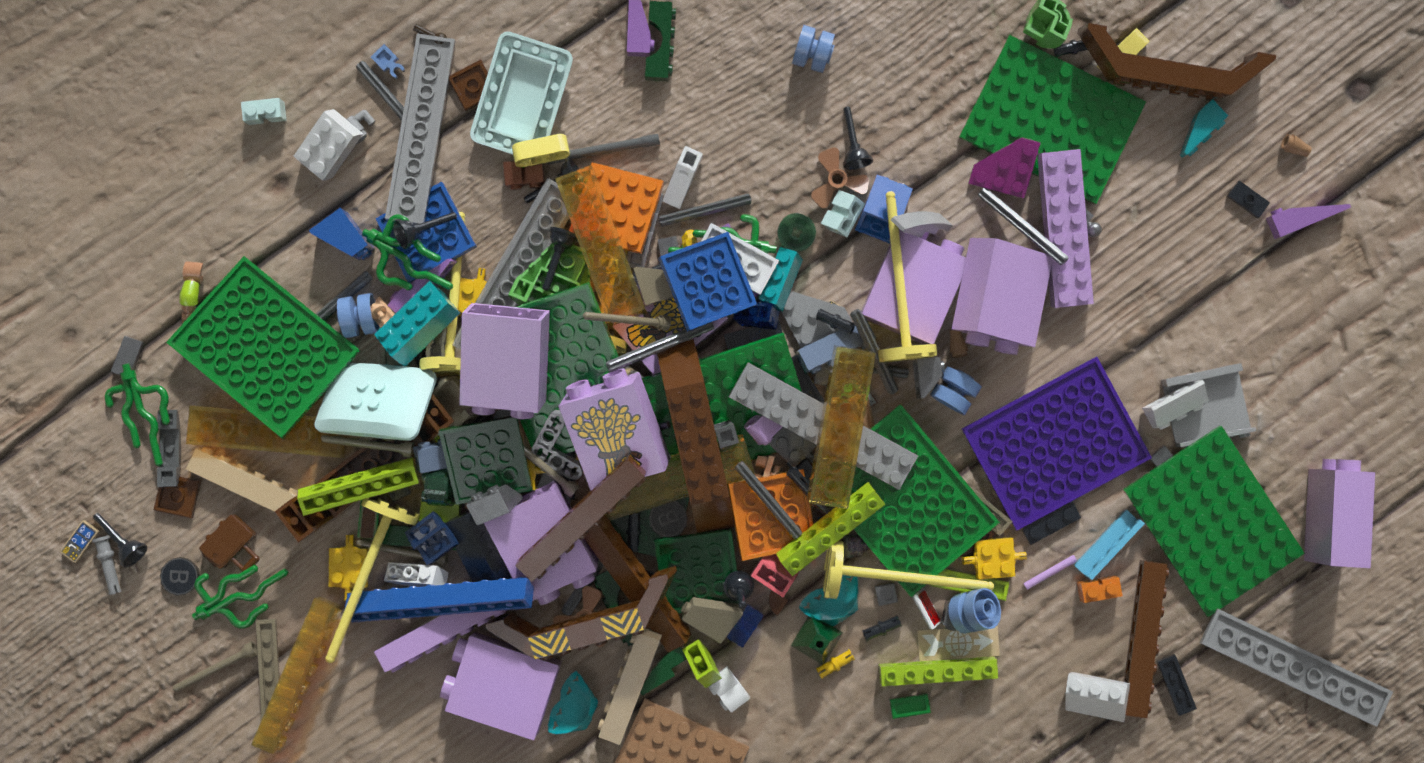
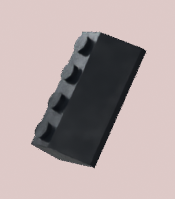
[445,510,512,582]

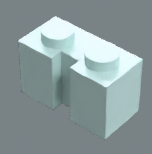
[241,98,287,125]
[821,190,865,237]

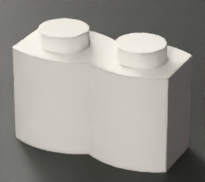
[708,666,750,713]

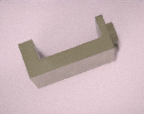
[432,376,479,427]

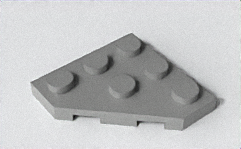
[782,292,852,348]

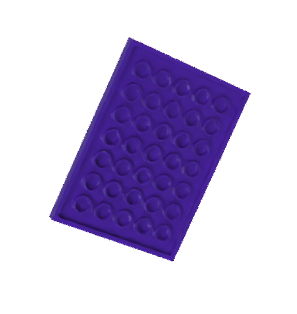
[961,357,1152,531]

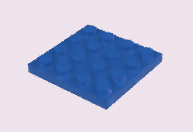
[375,182,477,283]
[658,232,757,331]

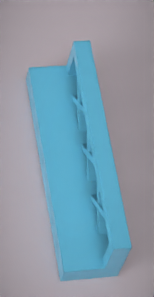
[1074,509,1145,580]

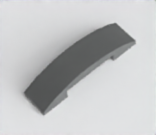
[157,410,181,487]

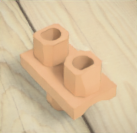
[370,297,395,328]
[753,455,780,478]

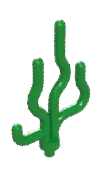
[362,214,453,291]
[668,214,776,254]
[104,363,170,467]
[192,565,289,629]

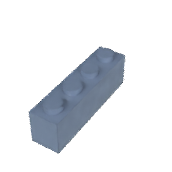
[795,318,876,375]
[413,439,447,473]

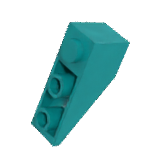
[1180,99,1228,158]

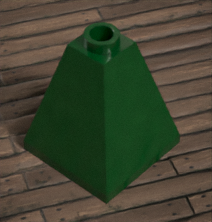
[791,615,843,665]

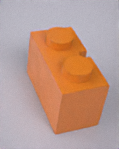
[1076,576,1123,603]

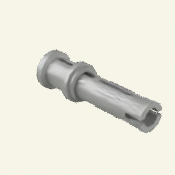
[92,535,122,595]

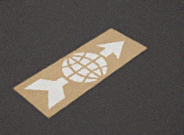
[917,625,1000,661]

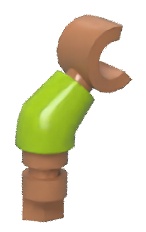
[179,261,203,324]

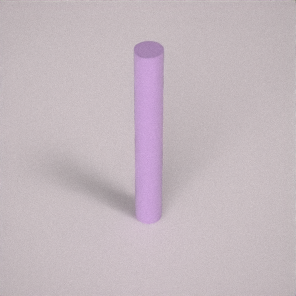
[1023,555,1077,590]

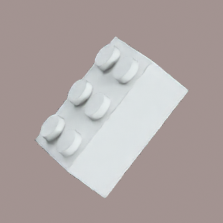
[294,109,363,181]

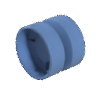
[792,25,835,73]
[337,293,380,338]
[930,366,982,415]
[949,588,1001,634]

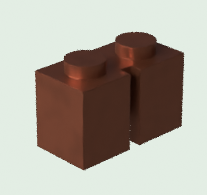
[503,161,545,190]

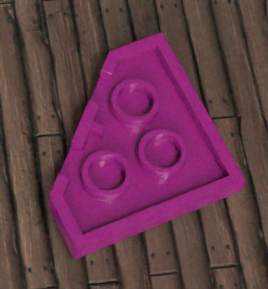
[968,137,1041,198]

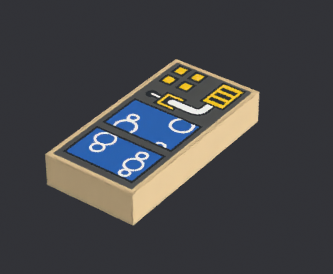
[60,520,100,563]

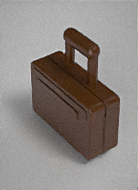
[199,514,260,572]

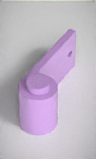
[744,415,783,445]

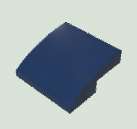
[405,512,459,565]

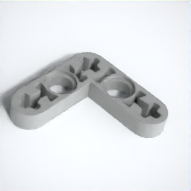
[531,410,583,480]

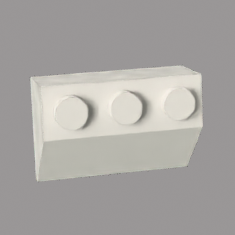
[1142,380,1208,430]
[1066,672,1130,722]

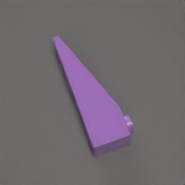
[627,0,655,57]
[1266,204,1351,239]
[387,259,457,313]

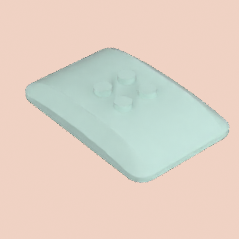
[470,32,573,154]
[314,363,437,441]

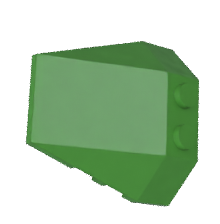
[508,243,592,306]

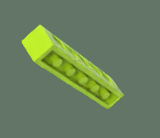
[297,457,419,516]
[776,482,885,576]
[878,656,998,686]

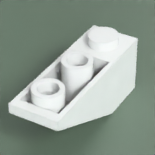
[662,146,703,209]
[384,562,449,587]

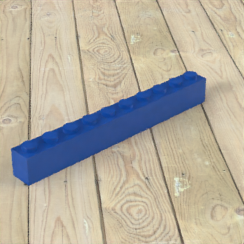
[344,577,534,623]

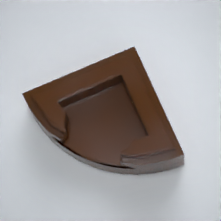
[769,590,788,616]

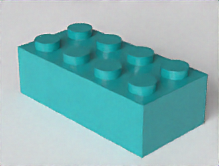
[374,281,460,366]

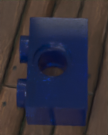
[733,302,780,329]
[726,603,764,648]

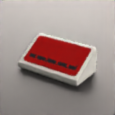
[912,588,941,630]

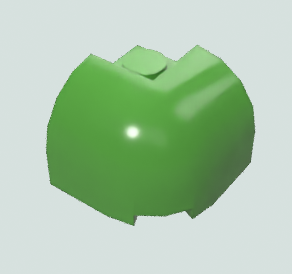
[1023,0,1073,49]

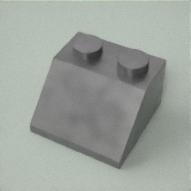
[913,357,945,399]
[466,485,523,525]

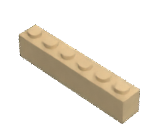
[186,447,298,512]
[597,629,662,745]

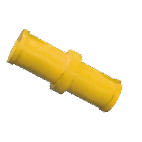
[816,649,855,679]

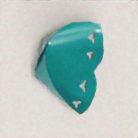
[799,575,859,626]
[548,671,598,735]

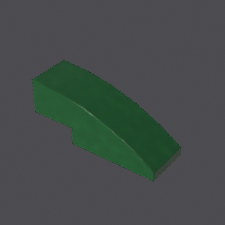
[640,646,687,696]

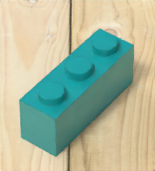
[759,247,803,312]

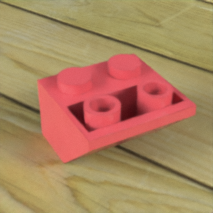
[750,554,799,597]

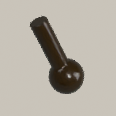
[413,24,447,44]

